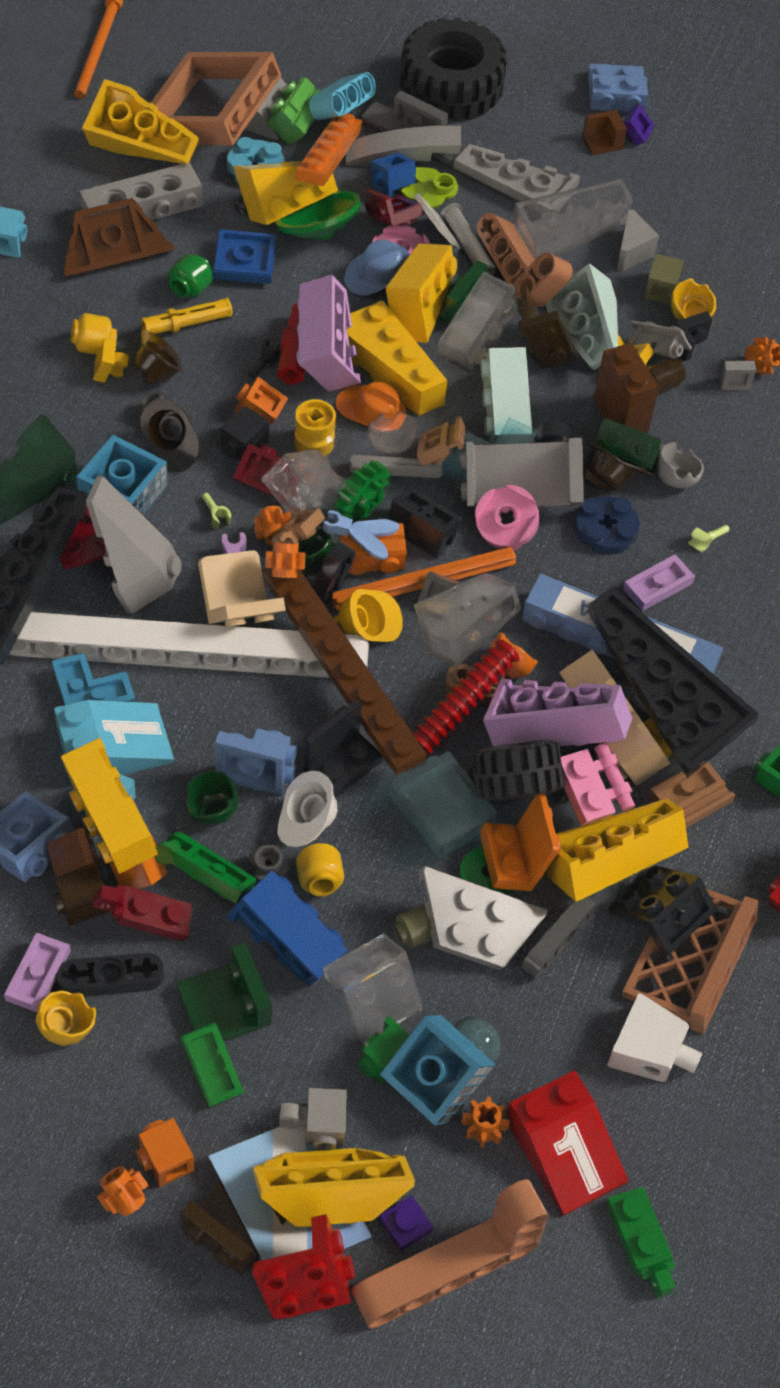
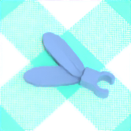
[322,510,399,560]

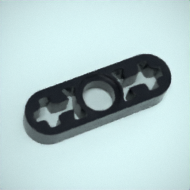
[56,953,164,996]

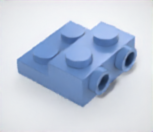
[588,64,648,111]
[215,728,297,796]
[0,791,74,882]

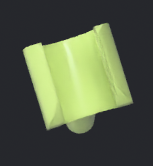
[202,493,231,529]
[688,525,729,552]

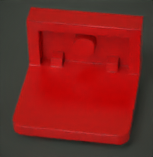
[252,1214,355,1319]

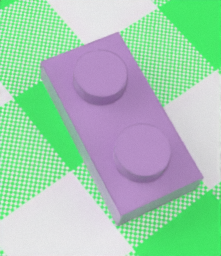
[623,554,695,611]
[4,932,71,1013]

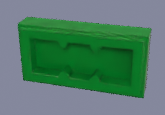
[180,1023,244,1108]

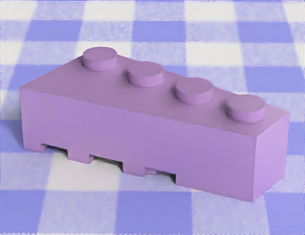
[483,679,632,746]

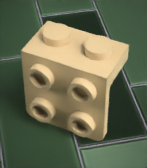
[198,550,286,628]

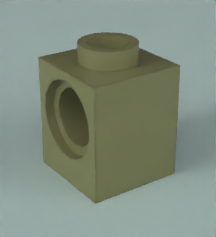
[644,254,684,305]

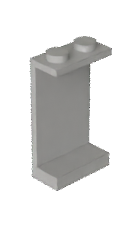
[461,438,584,509]

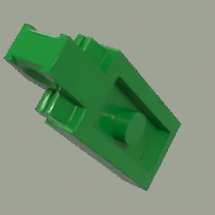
[606,1187,676,1299]

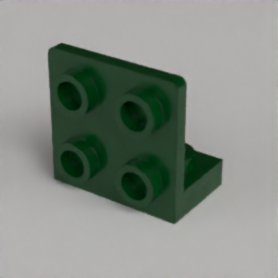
[177,943,272,1041]

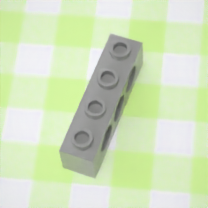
[80,162,203,220]

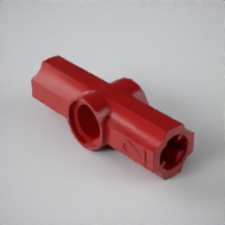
[278,303,306,385]

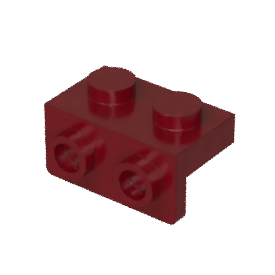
[364,189,424,227]

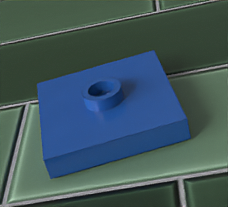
[212,229,277,284]

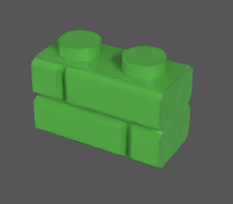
[267,77,319,145]

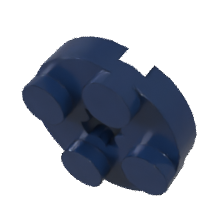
[575,497,640,555]

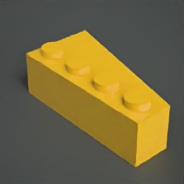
[546,798,689,902]

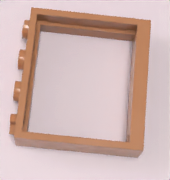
[151,52,282,146]

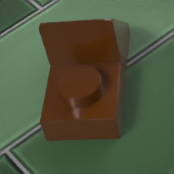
[47,828,102,877]

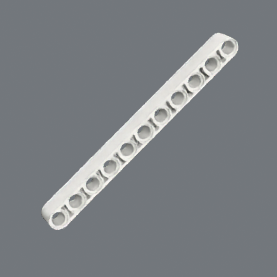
[10,612,369,678]

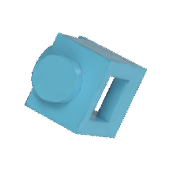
[0,207,27,258]

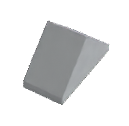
[617,209,659,272]

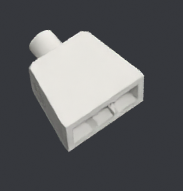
[607,993,702,1082]

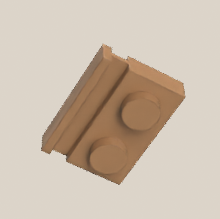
[416,416,466,467]
[649,762,735,828]

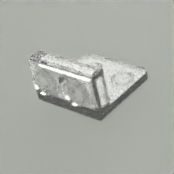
[261,450,345,517]

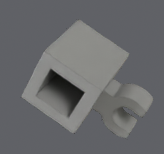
[279,1088,347,1150]

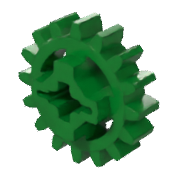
[333,460,391,524]

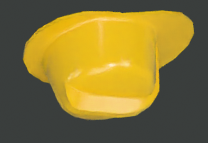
[334,589,403,642]

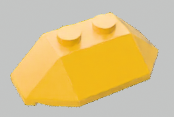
[253,1148,415,1227]

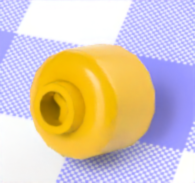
[70,313,117,355]
[296,843,344,897]

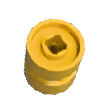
[294,399,336,459]

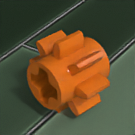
[745,337,780,375]
[254,506,292,546]
[265,543,305,578]
[461,1096,510,1148]
[97,1166,149,1216]

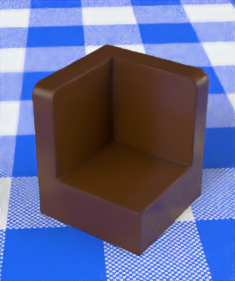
[582,110,627,155]

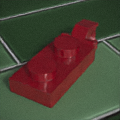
[92,885,192,941]

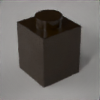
[52,865,109,926]

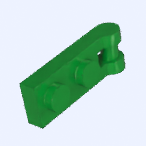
[155,832,257,904]

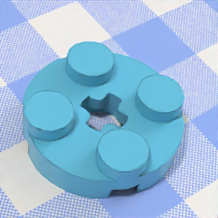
[227,137,284,183]

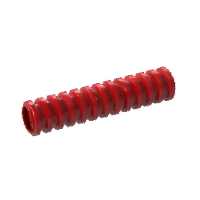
[412,639,520,755]

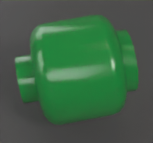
[168,253,213,299]

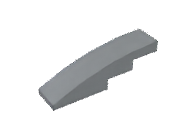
[346,126,461,167]

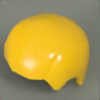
[671,278,716,320]
[36,990,96,1046]

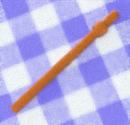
[74,0,124,99]

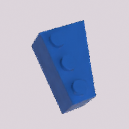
[226,870,348,987]

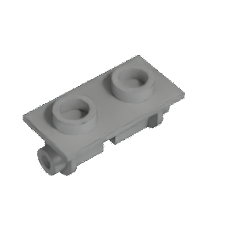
[627,320,692,359]

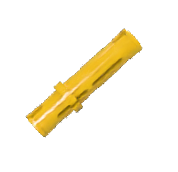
[141,297,233,334]

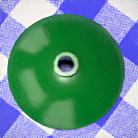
[275,191,361,240]

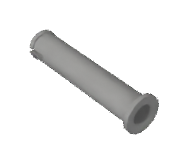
[440,203,496,278]

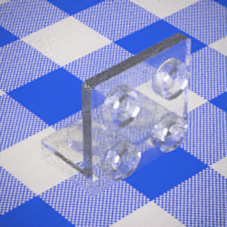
[322,933,423,1043]

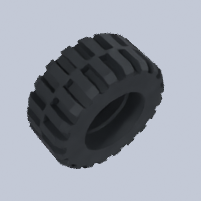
[400,18,507,121]

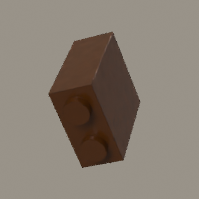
[593,343,659,434]

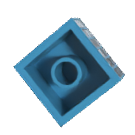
[76,435,168,515]
[380,1015,496,1125]

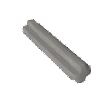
[349,455,442,478]

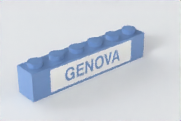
[522,574,723,674]

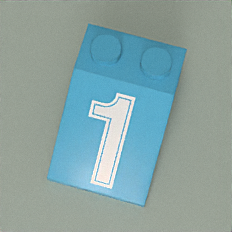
[54,700,174,775]

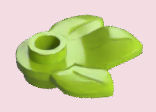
[401,167,458,208]

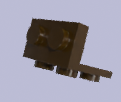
[517,287,577,369]
[181,1180,287,1277]

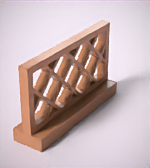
[622,889,758,1034]

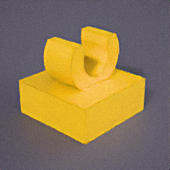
[93,338,129,383]

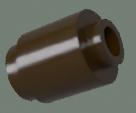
[647,358,686,396]

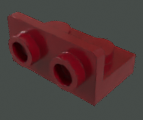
[232,444,310,505]

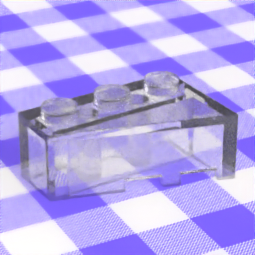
[437,271,518,373]

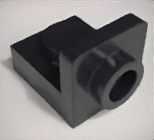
[675,311,713,361]

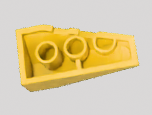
[82,79,199,165]

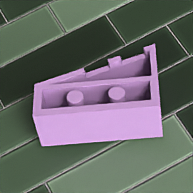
[296,275,361,392]

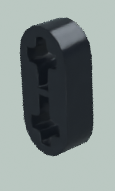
[312,542,356,603]

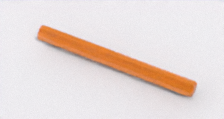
[332,547,516,611]

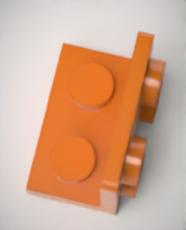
[479,794,560,891]

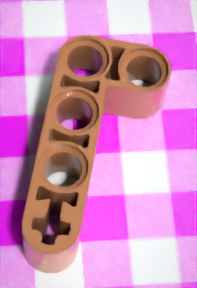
[477,213,572,307]

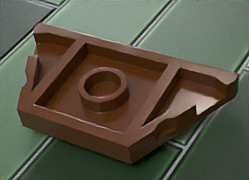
[63,198,175,278]

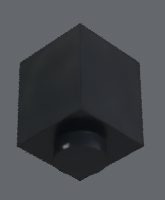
[221,406,269,461]

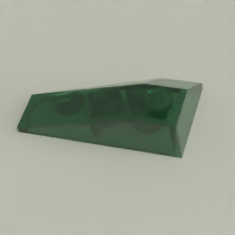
[0,414,77,525]

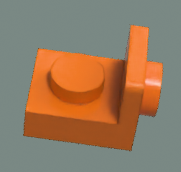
[234,377,288,425]

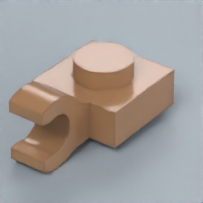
[272,508,325,548]

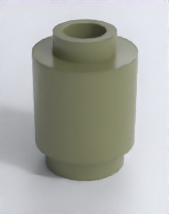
[393,904,432,949]

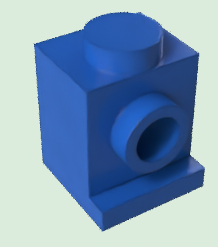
[370,152,416,196]

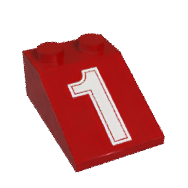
[505,1070,629,1217]

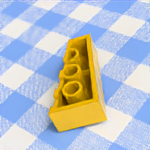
[347,300,447,416]

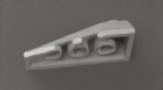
[86,476,182,614]

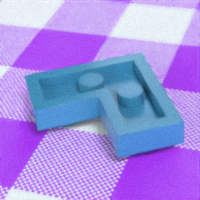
[52,653,136,705]

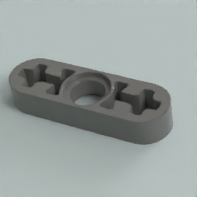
[521,897,598,979]

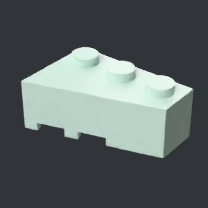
[481,347,532,445]

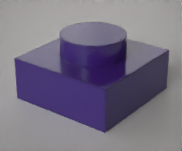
[623,104,655,146]
[379,1195,433,1253]

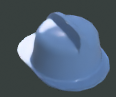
[344,239,410,296]

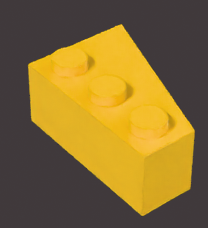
[233,161,338,225]
[61,738,158,874]

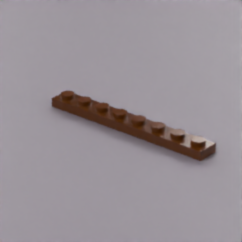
[262,568,427,775]

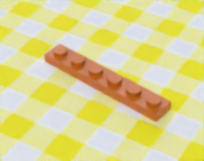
[295,113,363,186]

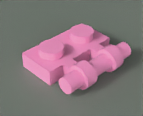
[561,743,635,826]

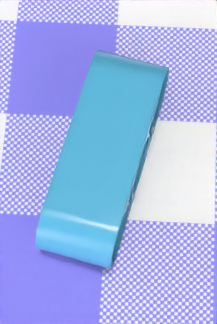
[309,72,376,121]

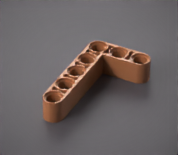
[350,1179,549,1329]

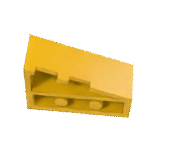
[385,243,457,343]

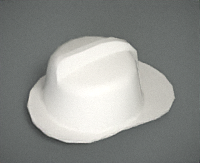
[277,771,338,847]

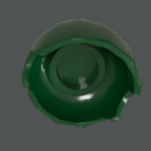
[298,527,333,571]
[185,770,238,827]

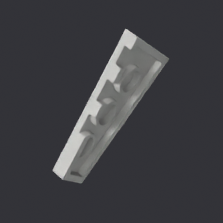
[454,144,580,216]

